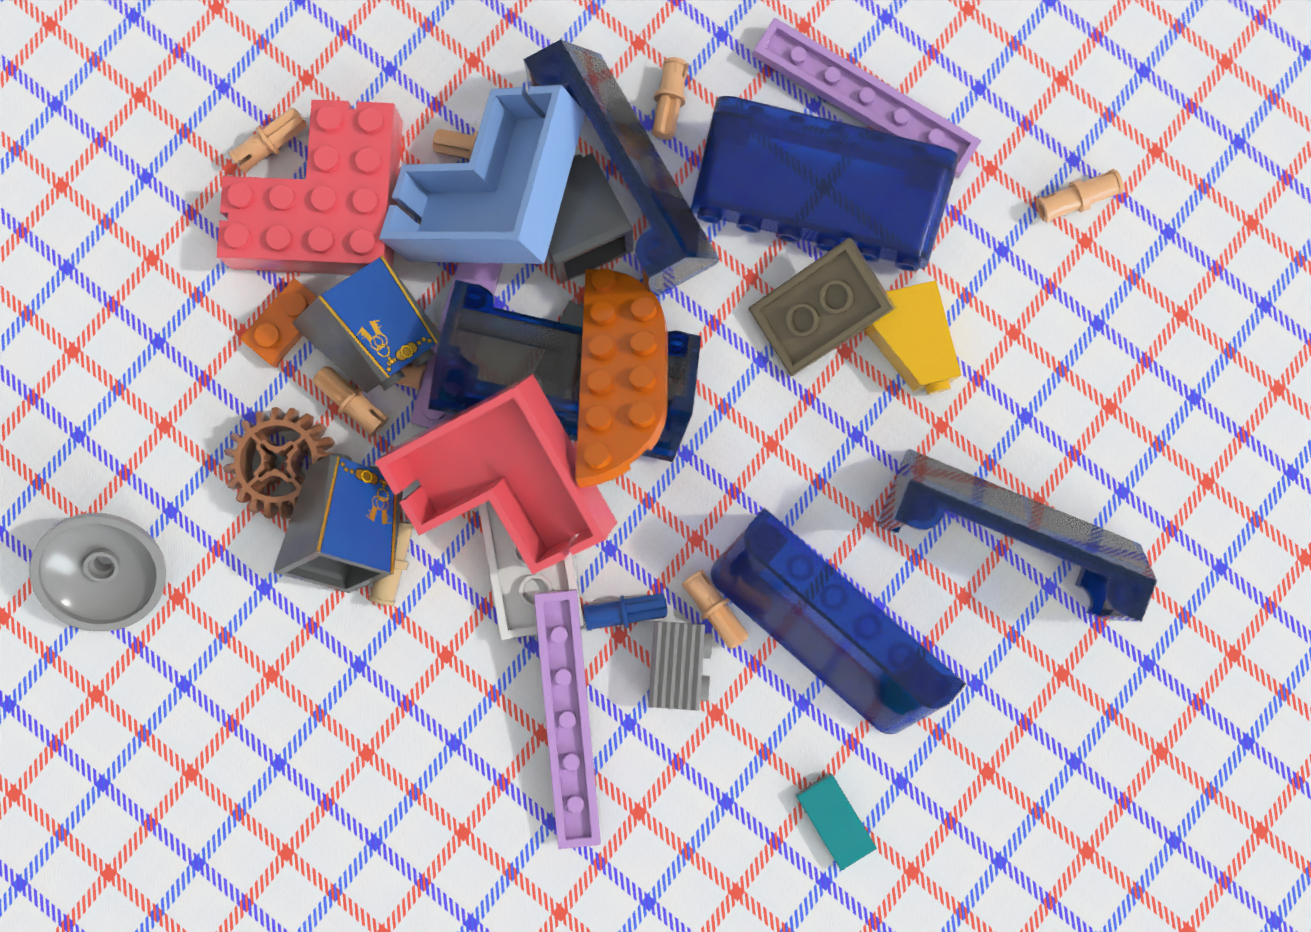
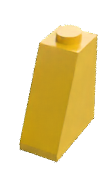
[864,280,961,395]

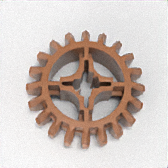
[223,407,335,519]

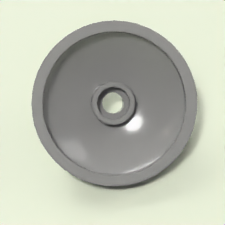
[29,513,166,631]

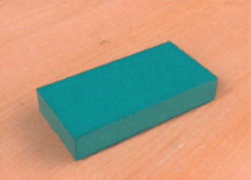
[795,773,877,871]

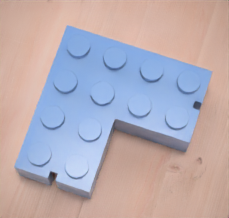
[379,85,586,264]

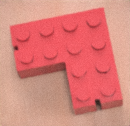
[216,99,403,275]
[375,374,617,575]

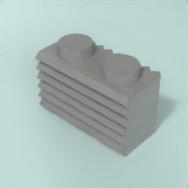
[648,621,712,711]

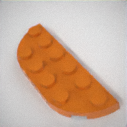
[576,268,668,488]

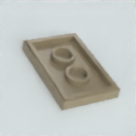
[748,238,896,377]

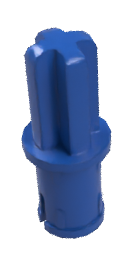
[583,593,668,631]

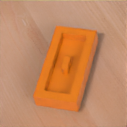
[240,278,317,368]

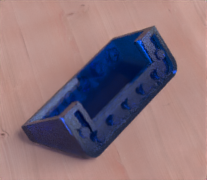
[690,96,959,271]
[710,508,966,734]

